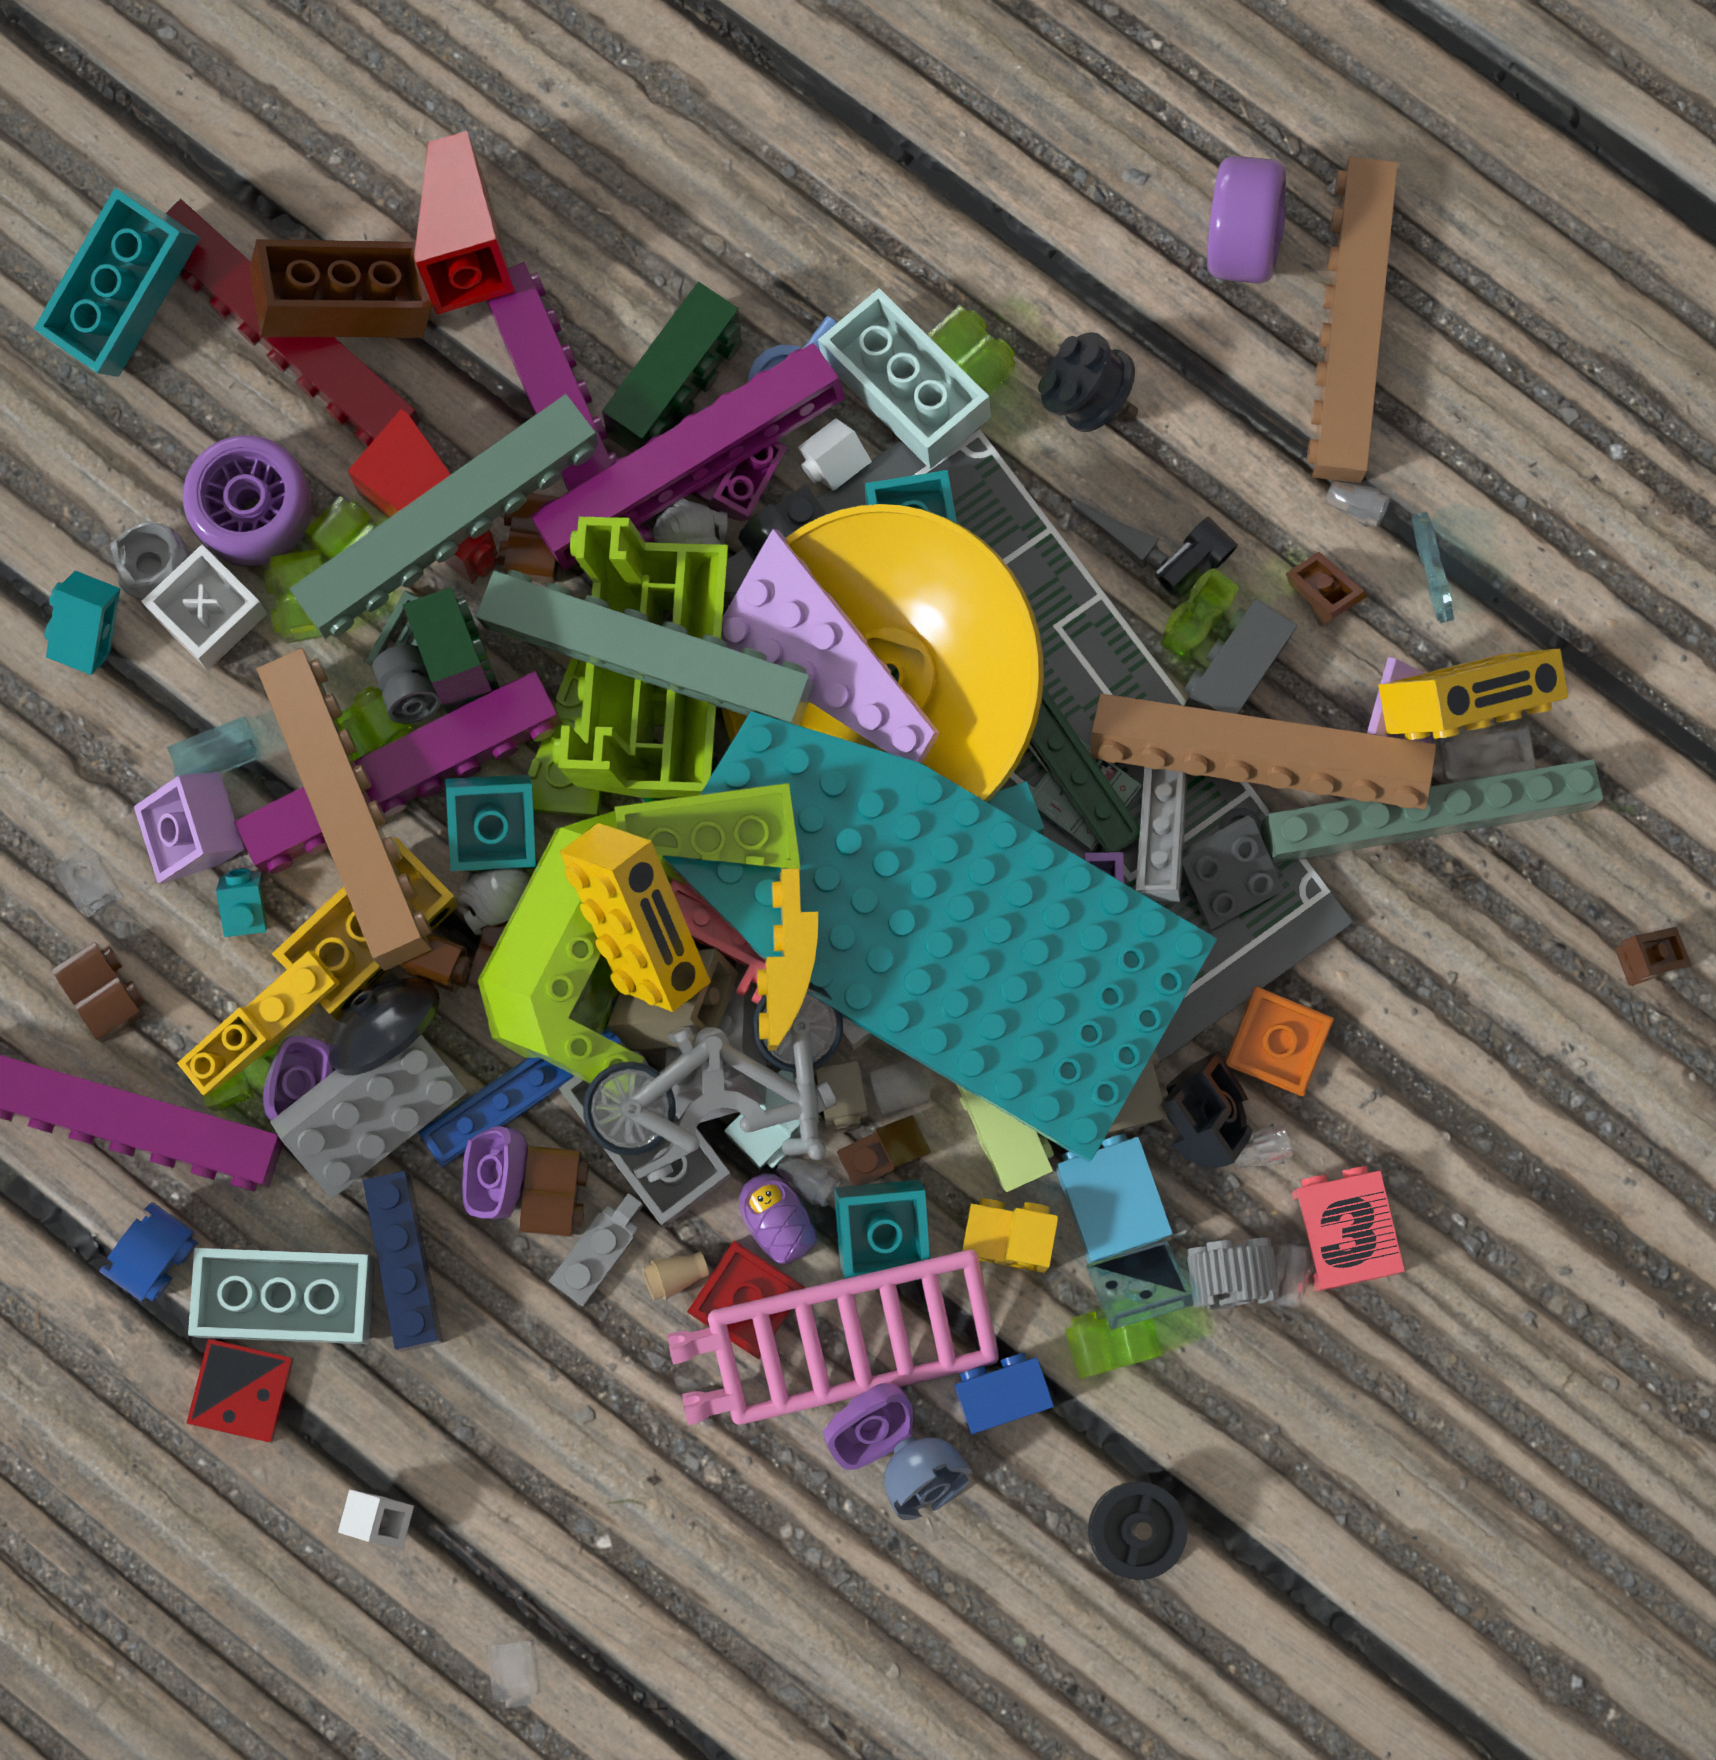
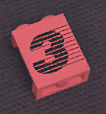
[1292,1166,1405,1292]

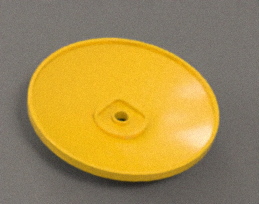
[722,504,1044,802]

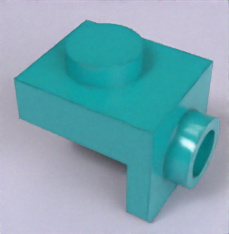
[216,868,268,937]

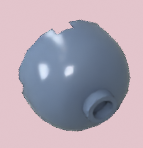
[884,1437,972,1520]

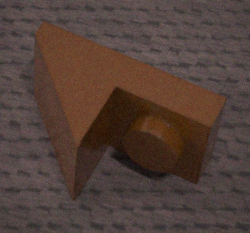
[1286,552,1367,627]
[1616,927,1691,986]
[837,1115,931,1186]

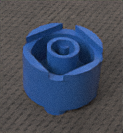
[100,1202,199,1302]

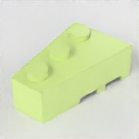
[956,1084,1054,1192]

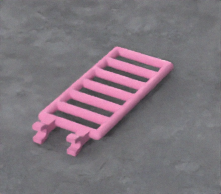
[667,1250,999,1425]

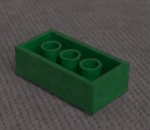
[602,281,742,453]
[402,587,500,714]

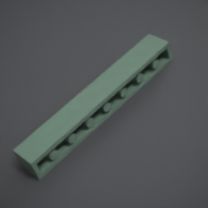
[289,394,599,639]
[476,570,814,726]
[1261,759,1603,864]

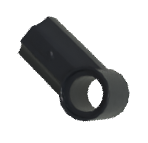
[1154,516,1238,599]

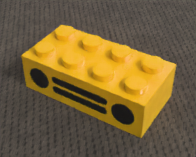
[1378,649,1568,740]
[560,823,711,1012]
[272,837,459,1021]

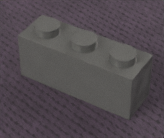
[1184,598,1297,714]

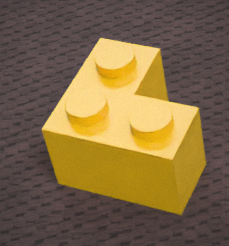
[961,1198,1058,1273]

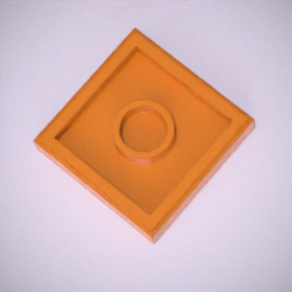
[1225,986,1334,1097]

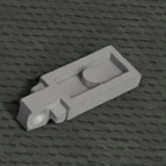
[548,1193,644,1308]

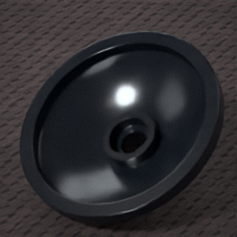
[328,978,440,1075]

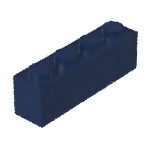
[363,1171,443,1352]

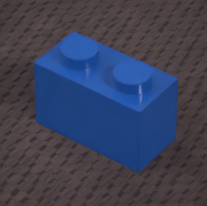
[954,1352,1054,1435]

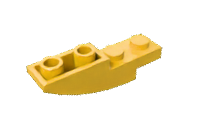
[757,869,818,1051]
[177,951,340,1096]

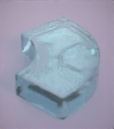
[1412,511,1454,623]

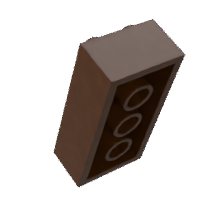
[249,239,432,338]

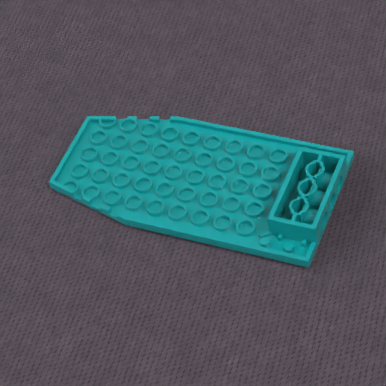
[662,711,1217,1163]

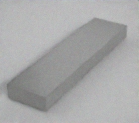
[1136,767,1188,902]

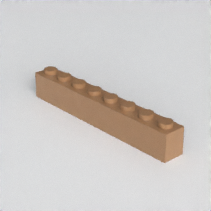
[1307,156,1398,483]
[256,648,432,971]
[1091,693,1436,810]

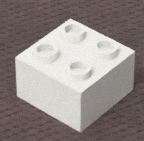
[141,545,268,671]

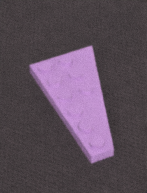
[721,529,940,763]

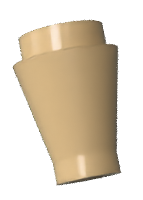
[642,1252,709,1301]

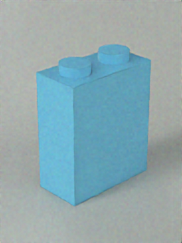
[1055,1133,1173,1265]

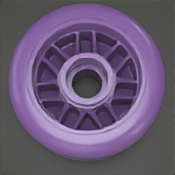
[1207,156,1286,283]
[183,435,313,566]

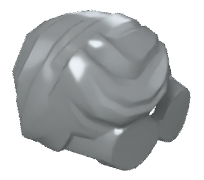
[653,498,728,545]
[110,522,189,599]
[457,868,530,935]

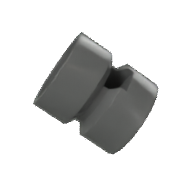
[372,644,441,724]

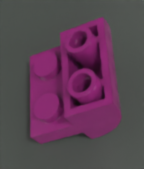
[690,441,787,521]

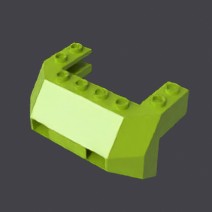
[553,517,728,799]
[478,811,688,1097]

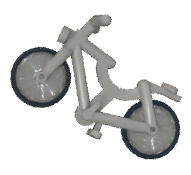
[583,983,843,1182]

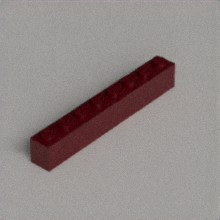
[165,198,420,449]

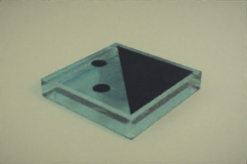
[1086,1240,1193,1330]

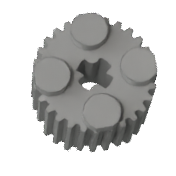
[1187,1238,1279,1310]

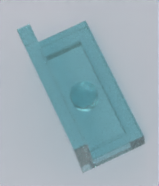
[167,716,262,778]

